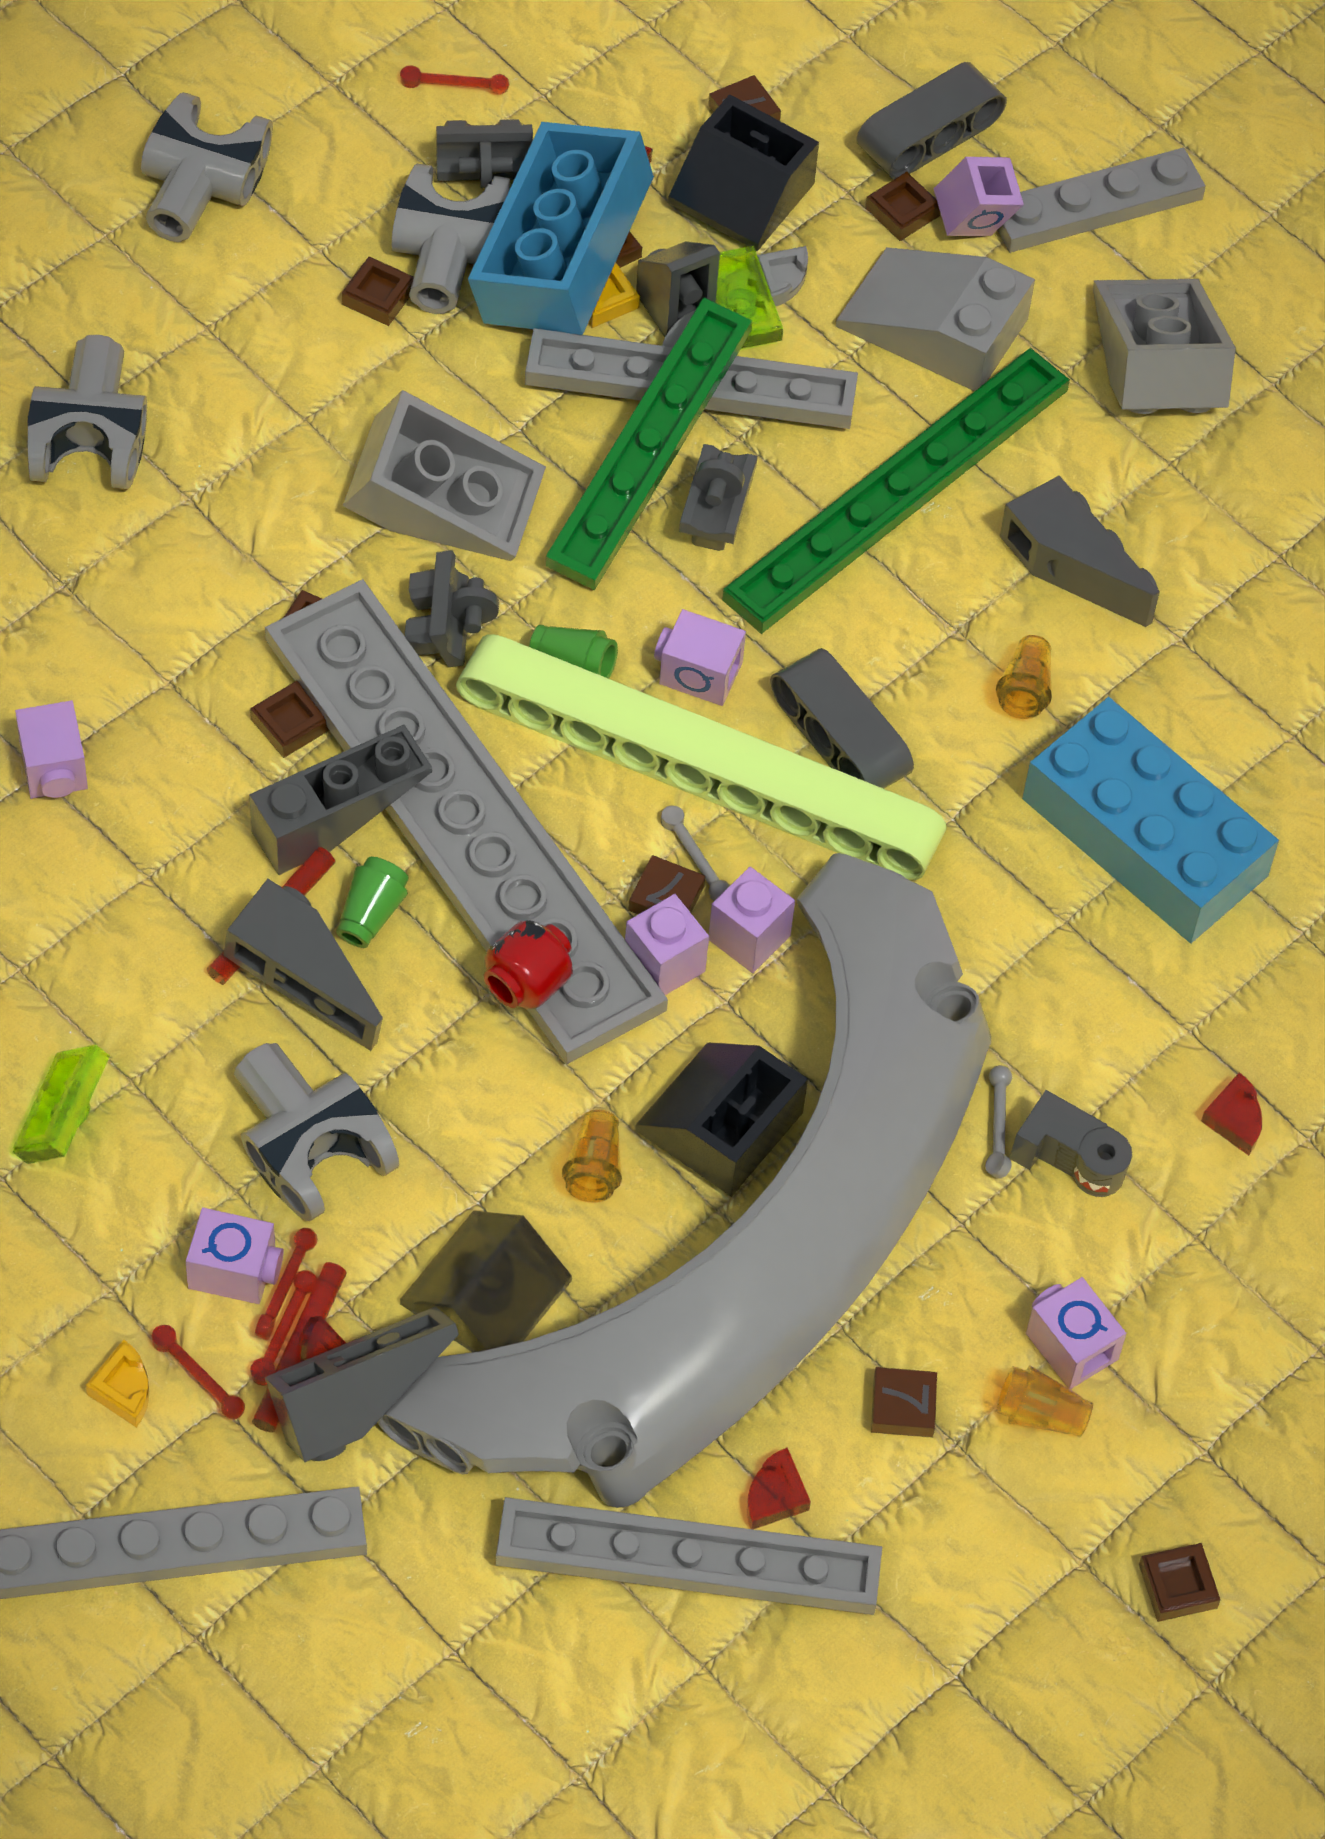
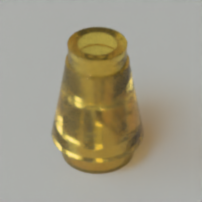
[996,635,1052,719]
[562,1110,622,1203]
[996,1365,1093,1437]

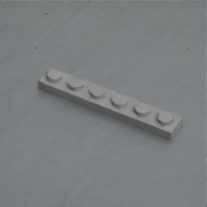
[525,328,858,429]
[0,1487,367,1599]
[496,1497,882,1615]

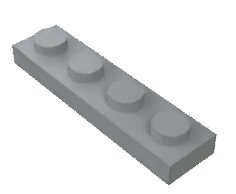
[998,147,1206,253]

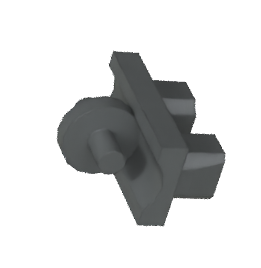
[436,119,533,188]
[679,444,758,551]
[405,550,499,668]

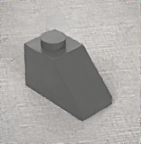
[636,241,720,337]

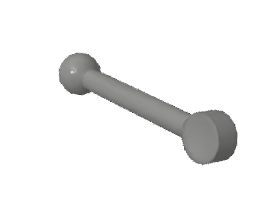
[661,805,730,901]
[985,1065,1012,1179]

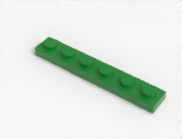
[546,297,752,590]

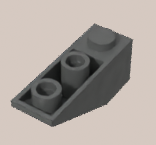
[1000,475,1160,627]
[249,724,432,875]

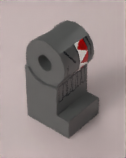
[1009,1090,1132,1197]

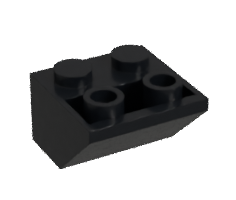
[668,94,819,251]
[635,1042,808,1197]

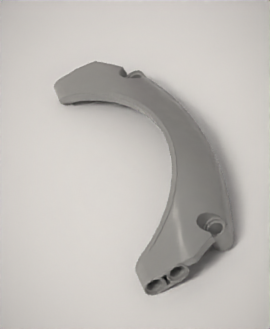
[378,853,991,1508]

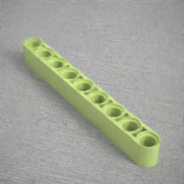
[456,634,947,880]

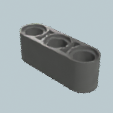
[856,62,1007,179]
[770,648,914,789]

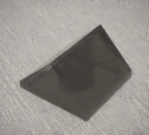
[400,1211,572,1353]

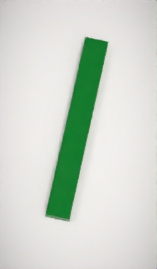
[722,348,1070,634]

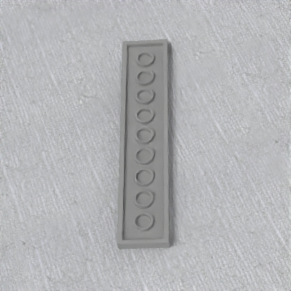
[265,579,668,1065]

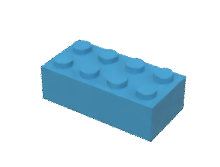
[468,122,654,335]
[1022,696,1279,944]

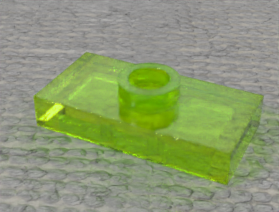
[716,246,783,348]
[13,1044,110,1164]

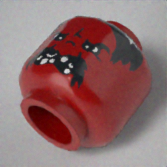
[483,920,573,1009]

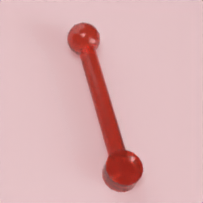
[400,65,510,95]
[255,1227,318,1341]
[250,1270,318,1386]
[151,1325,245,1420]

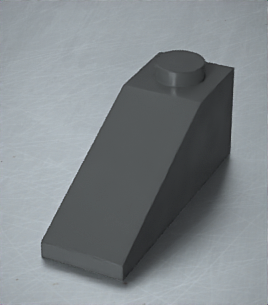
[223,878,383,1051]
[265,1306,459,1462]

